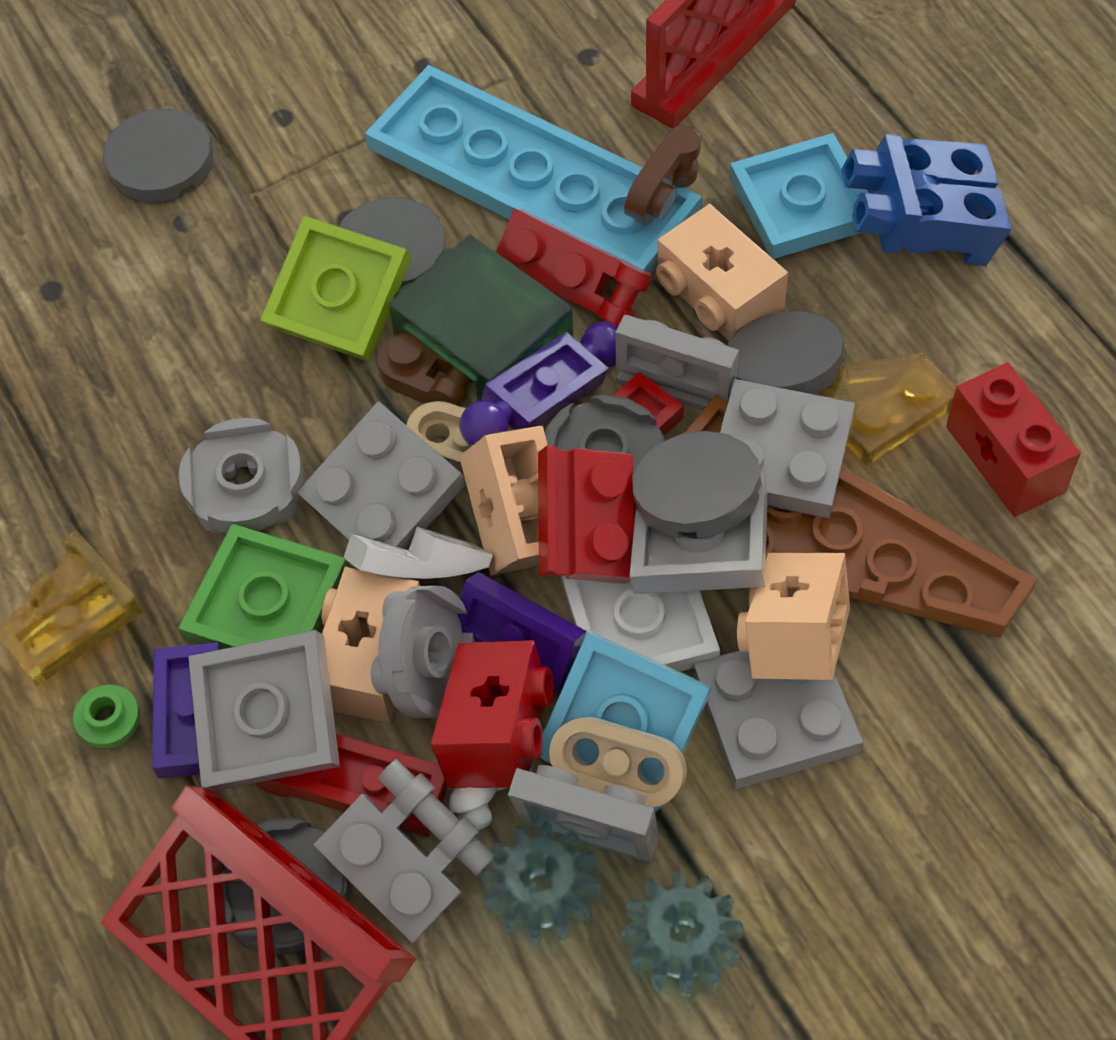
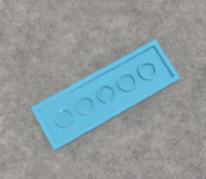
[365,65,702,274]

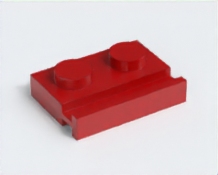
[538,445,635,584]

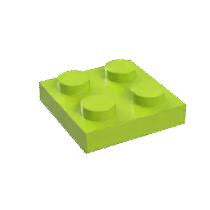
[260,216,413,362]

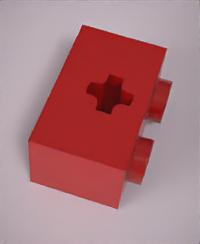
[946,362,1081,518]
[431,640,554,788]

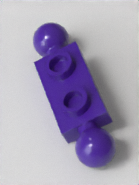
[459,321,618,446]

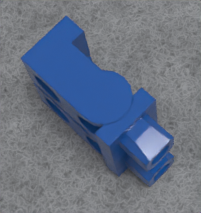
[841,134,1012,266]

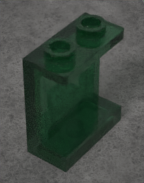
[388,234,574,401]

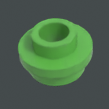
[73,684,140,749]

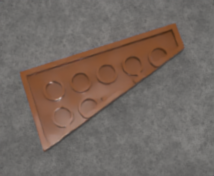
[634,395,1037,638]

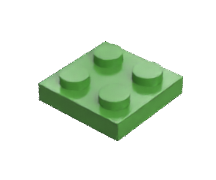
[178,524,348,649]

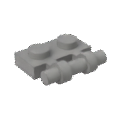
[313,759,495,943]

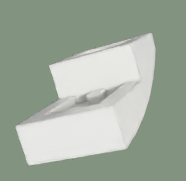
[343,527,493,579]

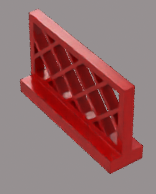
[631,0,796,129]
[101,785,417,1040]

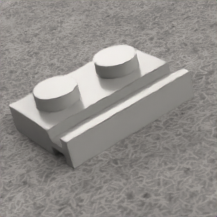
[615,314,739,411]

